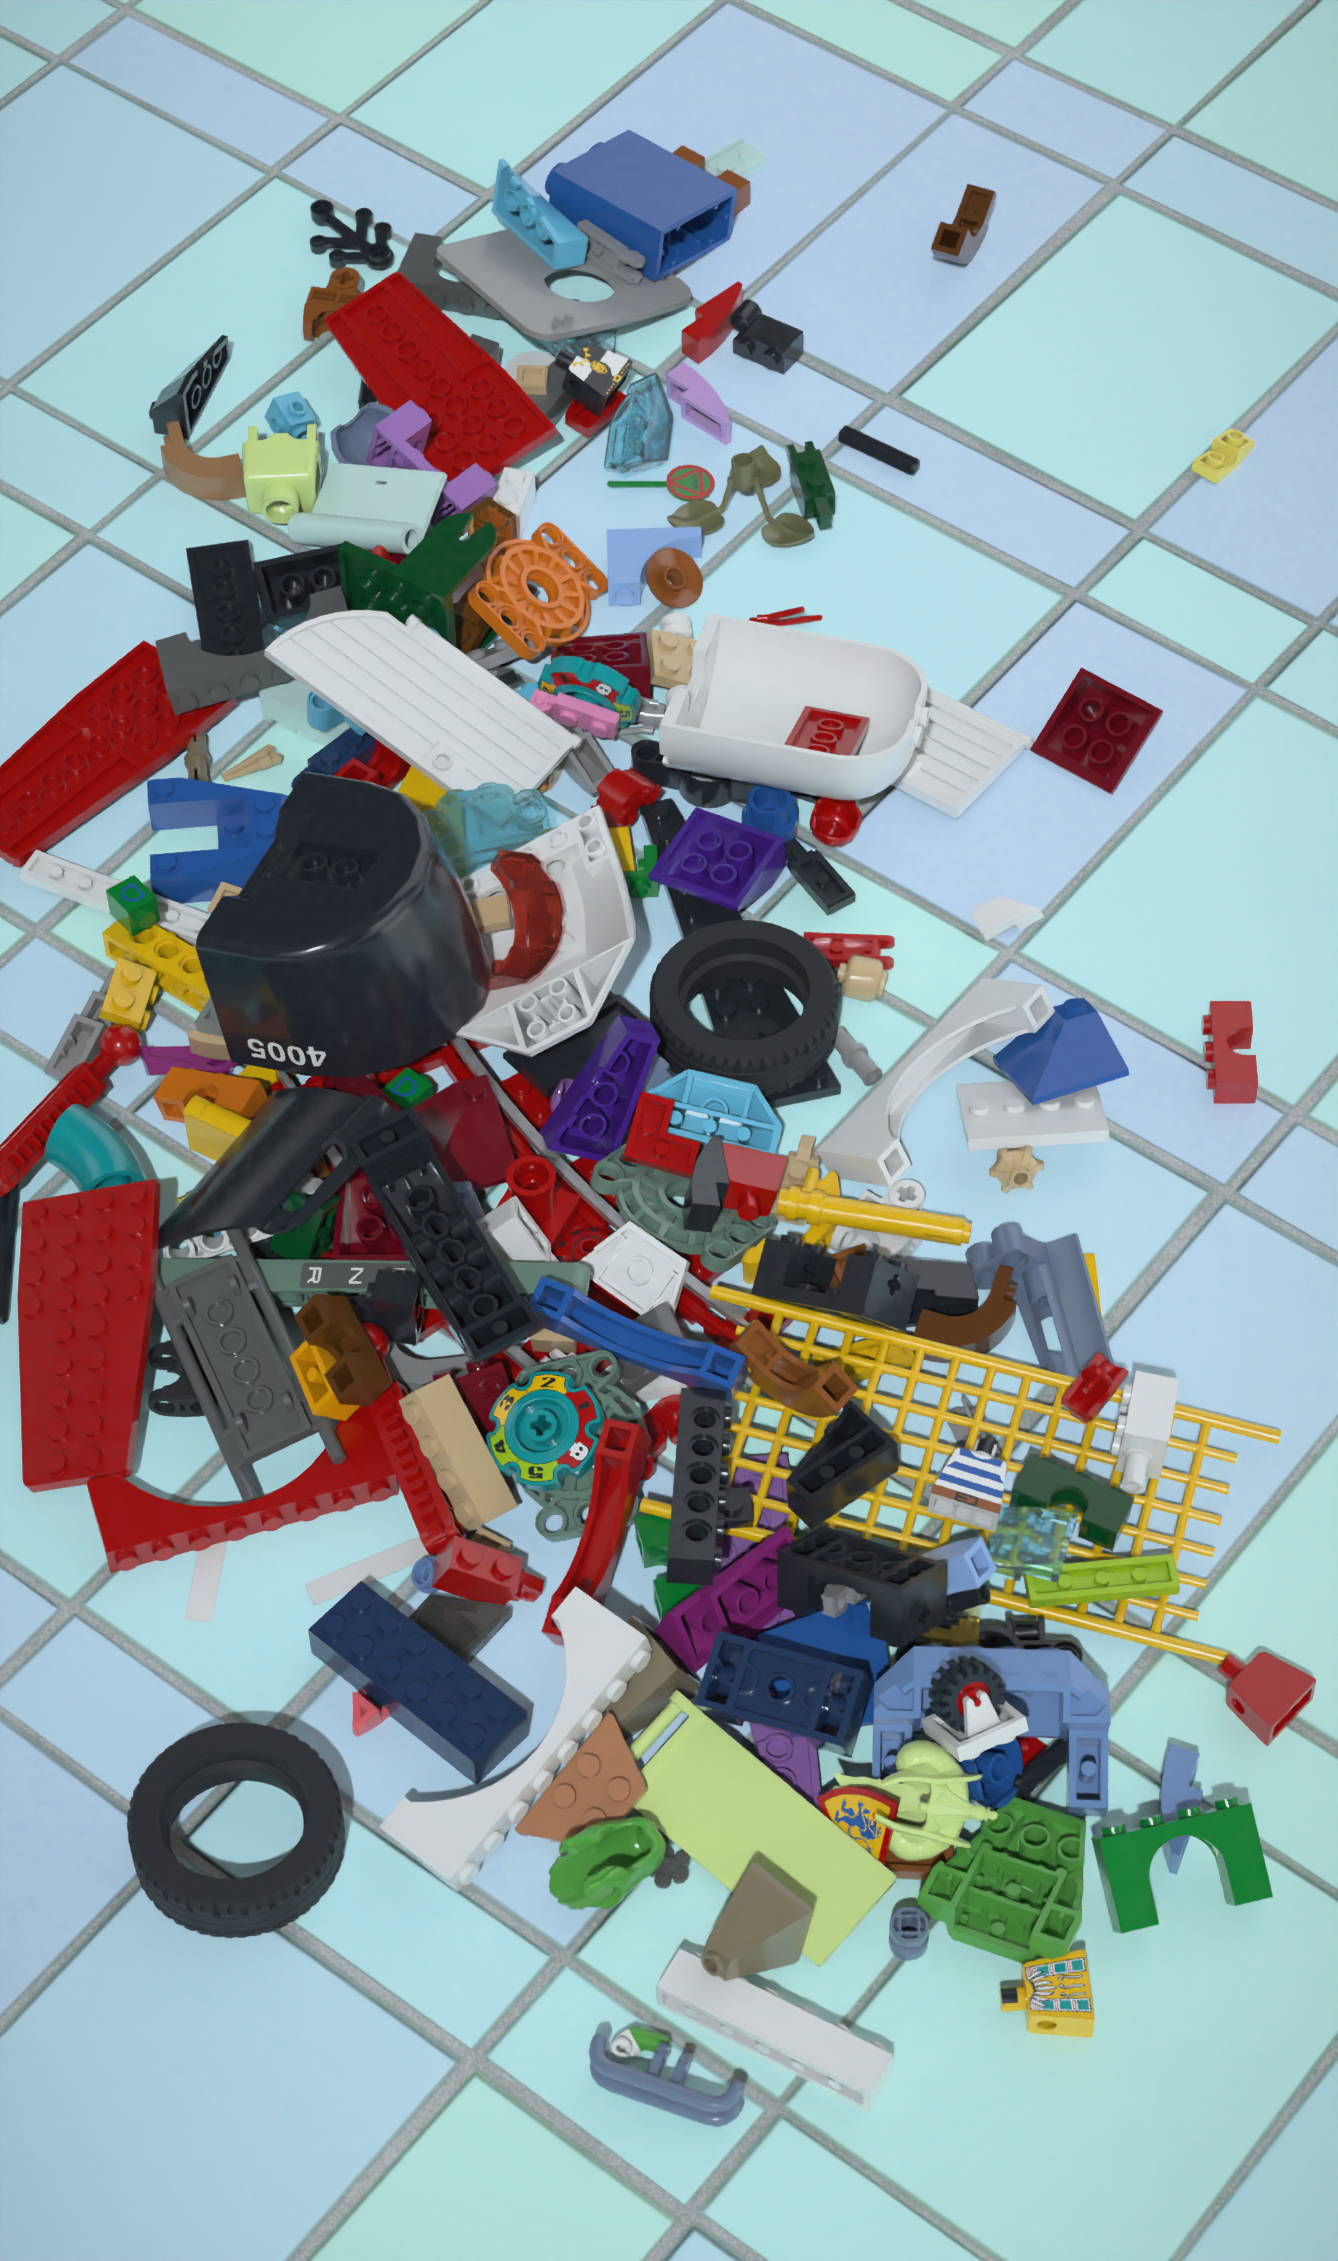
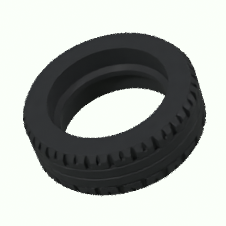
[649,920,838,1096]
[127,1722,346,1938]

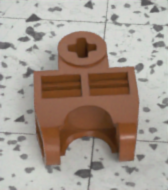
[303,267,362,342]

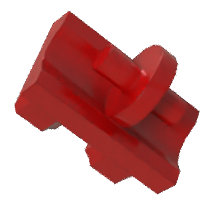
[1061,1352,1129,1423]

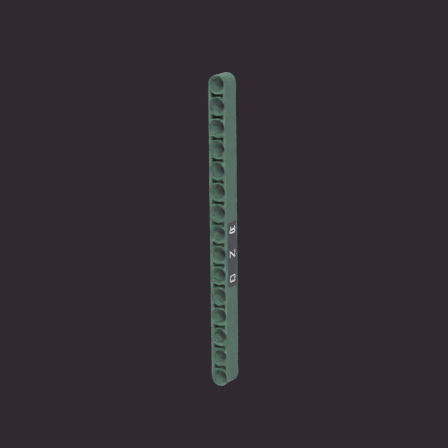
[154,1258,590,1309]

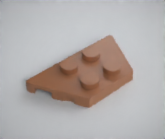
[515,1712,648,1844]

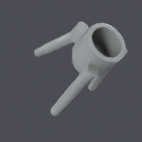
[616,696,666,736]

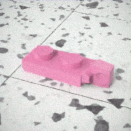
[530,689,620,740]

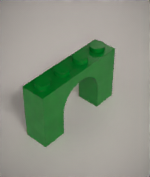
[1091,1796,1273,1934]

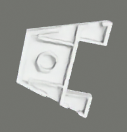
[575,1221,690,1315]

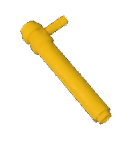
[777,1167,972,1247]

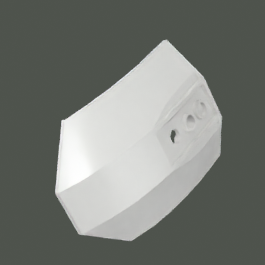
[455,805,636,1057]

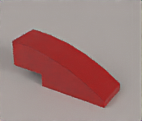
[681,281,743,364]

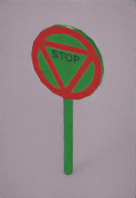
[607,464,715,502]

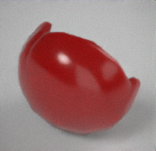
[809,797,862,847]

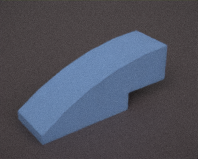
[1158,1744,1203,1875]

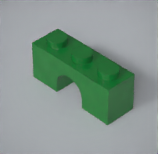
[634,1514,704,1622]

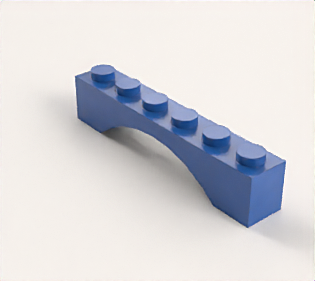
[529,1276,747,1403]

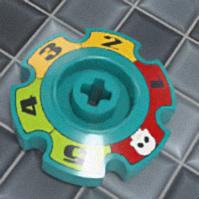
[538,656,642,729]
[486,1371,605,1491]

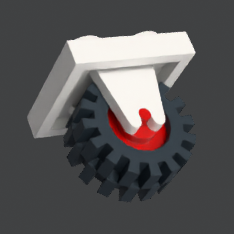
[921,1655,1029,1762]

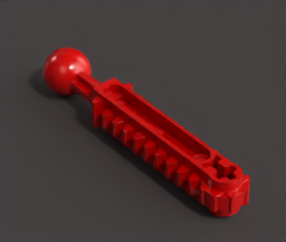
[0,1024,142,1197]
[360,1322,466,1557]

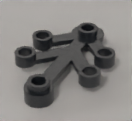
[310,199,394,270]

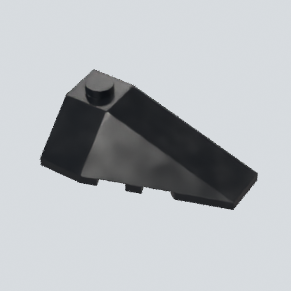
[149,335,231,440]

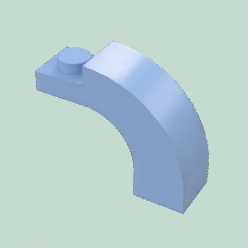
[866,1536,997,1610]

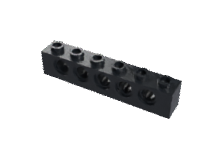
[666,1388,732,1586]

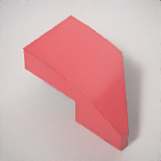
[352,1689,390,1737]

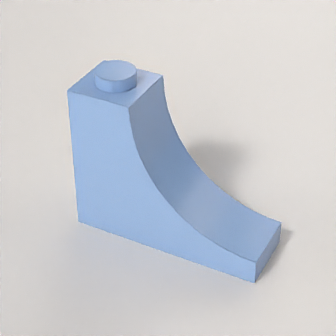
[607,527,702,606]

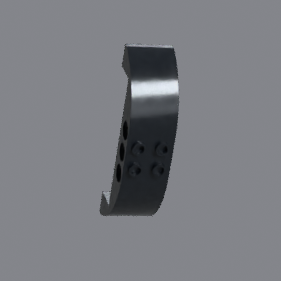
[347,1106,543,1365]

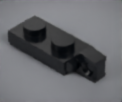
[785,838,856,916]

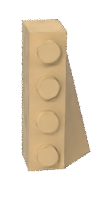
[398,1374,518,1533]

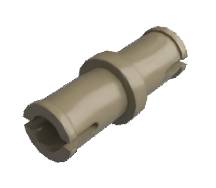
[184,732,210,782]

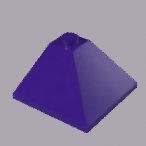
[648,807,786,912]

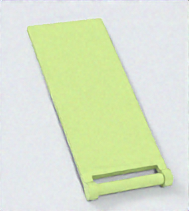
[629,1690,897,1967]

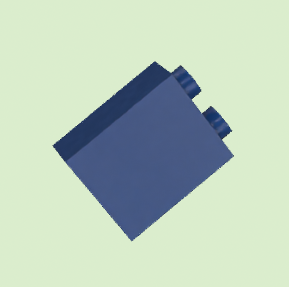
[545,130,737,282]

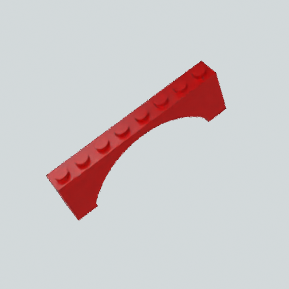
[86,1406,398,1573]

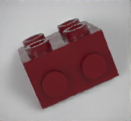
[423,1359,510,1445]

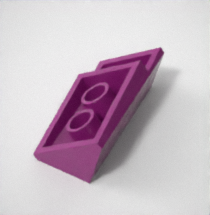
[655,1526,794,1673]

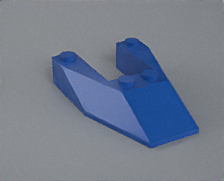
[147,777,288,904]

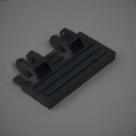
[503,991,650,1099]

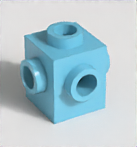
[264,391,316,439]

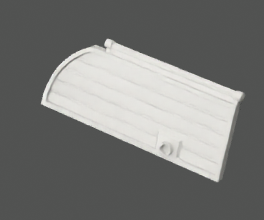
[264,610,583,830]
[891,686,1034,819]

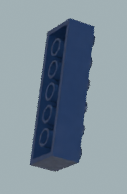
[308,1581,529,1786]

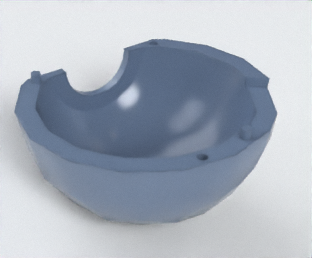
[330,402,394,466]

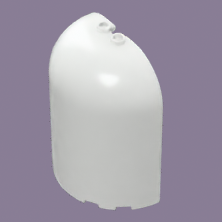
[659,613,930,800]

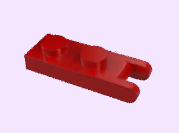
[803,932,895,970]

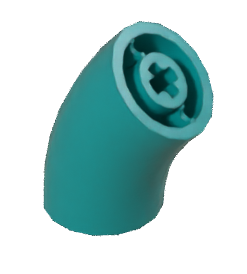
[44,1103,147,1192]

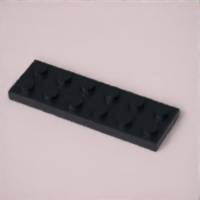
[186,539,267,656]

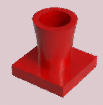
[495,1156,582,1252]

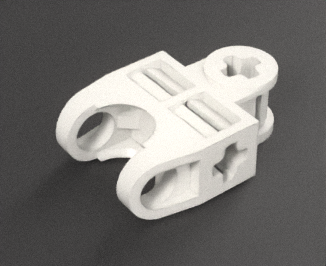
[830,1179,925,1259]

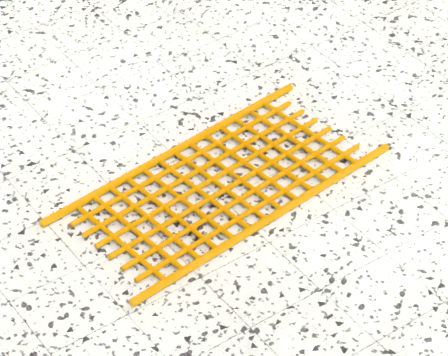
[639,1285,1282,1665]

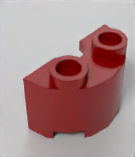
[590,767,664,828]

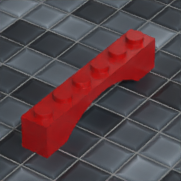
[541,1418,653,1646]

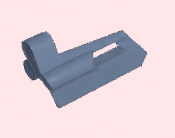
[965,1224,1115,1378]

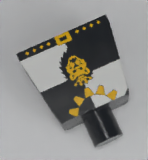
[554,343,633,417]

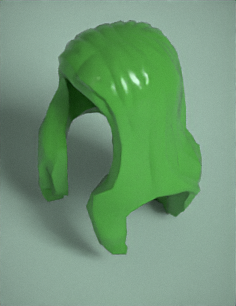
[549,1817,666,1910]

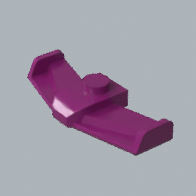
[140,1044,240,1076]

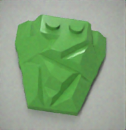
[917,1797,1086,1964]

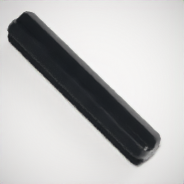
[838,425,920,476]

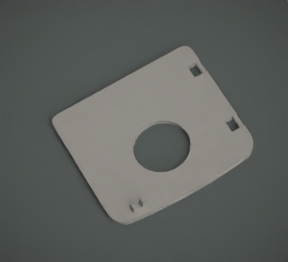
[436,229,692,341]

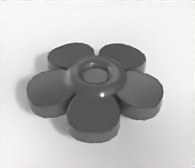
[650,1847,690,1889]

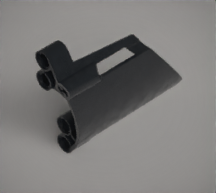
[158,1087,432,1250]

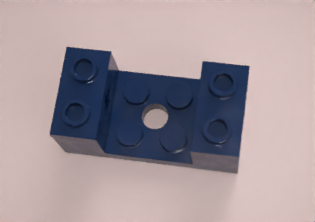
[695,1631,874,1758]

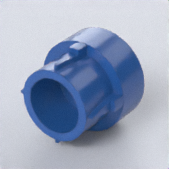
[741,785,798,843]

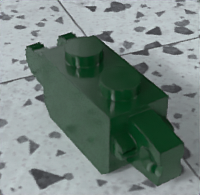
[786,441,835,529]

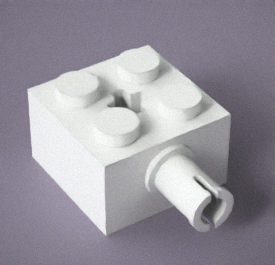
[1111,1370,1180,1494]

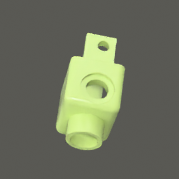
[242,424,323,524]

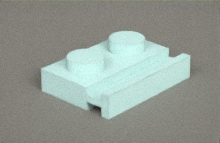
[705,137,768,179]

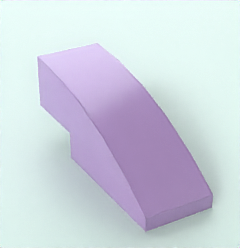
[666,362,730,446]

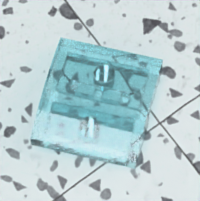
[989,1506,1078,1583]

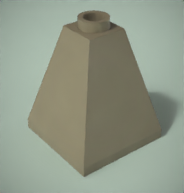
[701,1862,814,1981]

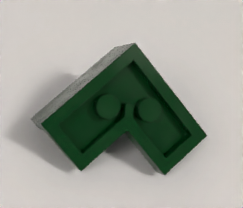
[269,1190,341,1260]

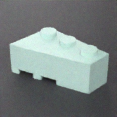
[259,680,350,746]

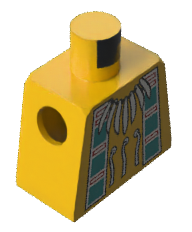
[999,1950,1095,2038]

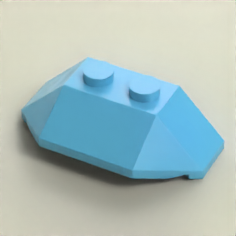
[647,1069,782,1154]

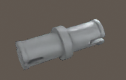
[833,1026,882,1086]

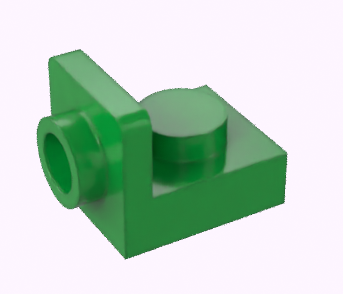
[624,845,659,898]

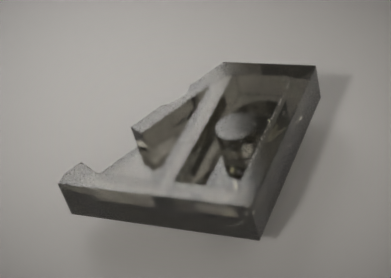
[408,1594,512,1664]

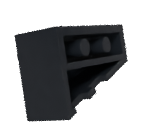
[786,1400,898,1530]

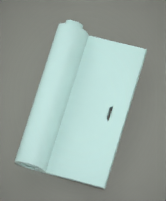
[287,462,448,555]

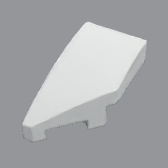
[969,896,1044,942]

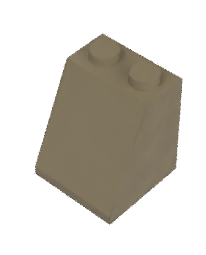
[599,1615,701,1740]

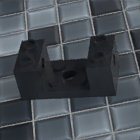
[751,1235,920,1332]
[777,1526,947,1647]

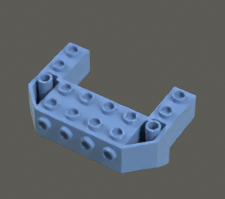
[872,1644,1111,1817]

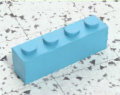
[491,158,588,270]

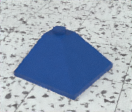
[993,998,1129,1105]
[755,1600,890,1738]

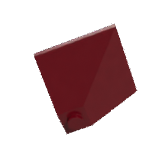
[551,632,651,699]
[1030,667,1164,795]
[413,1074,515,1191]
[331,1161,447,1261]

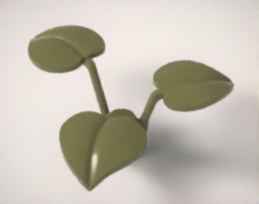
[667,445,814,547]

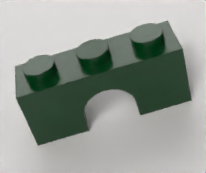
[1009,1454,1134,1552]

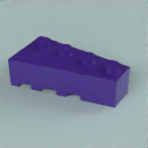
[540,1015,661,1161]

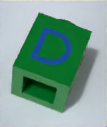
[106,875,161,936]
[381,1067,434,1111]

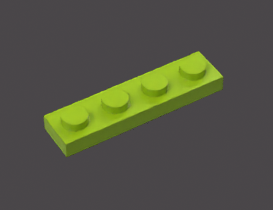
[1023,1554,1180,1608]

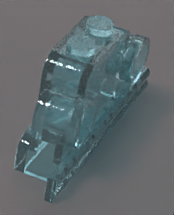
[421,782,556,879]

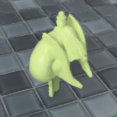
[833,1740,998,1862]

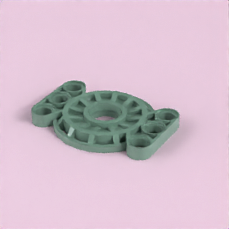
[590,1143,776,1273]
[515,1350,648,1542]

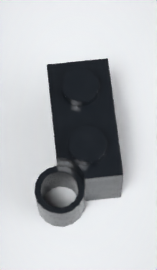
[729,299,804,375]

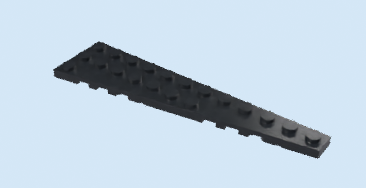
[640,798,841,1109]

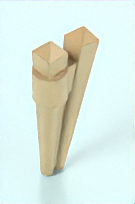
[221,744,283,782]

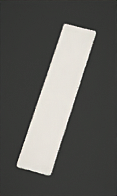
[184,1505,228,1622]
[304,1536,430,1605]

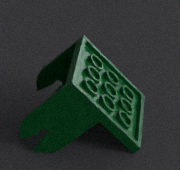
[338,512,502,650]

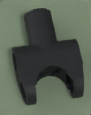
[148,1338,218,1417]

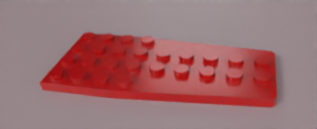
[325,272,558,482]
[0,640,237,867]
[17,1179,161,1493]

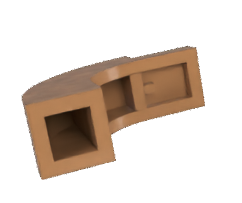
[160,421,246,501]

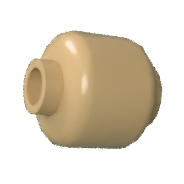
[836,954,888,1002]

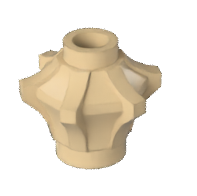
[989,1145,1044,1194]

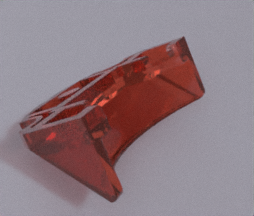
[486,849,563,991]

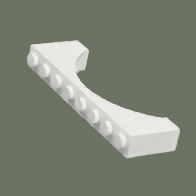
[817,978,1055,1187]
[379,1586,653,1892]

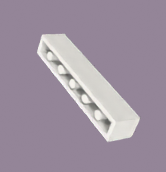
[656,1948,893,2112]

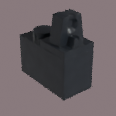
[346,1269,425,1346]

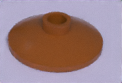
[645,548,703,609]

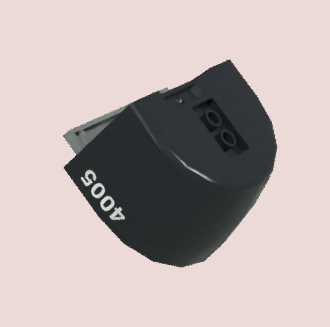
[195,772,491,1077]

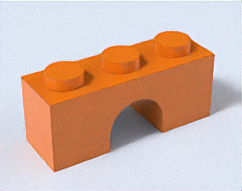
[153,1066,268,1123]

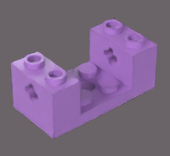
[366,400,497,538]

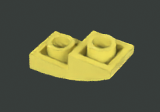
[1191,428,1256,484]

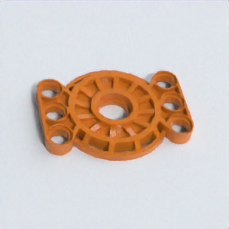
[468,522,608,660]

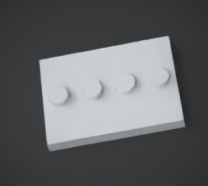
[956,1081,1109,1151]

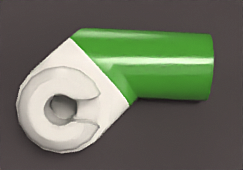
[610,2026,670,2061]

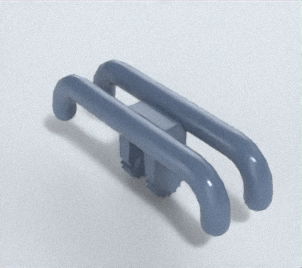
[588,2033,745,2127]

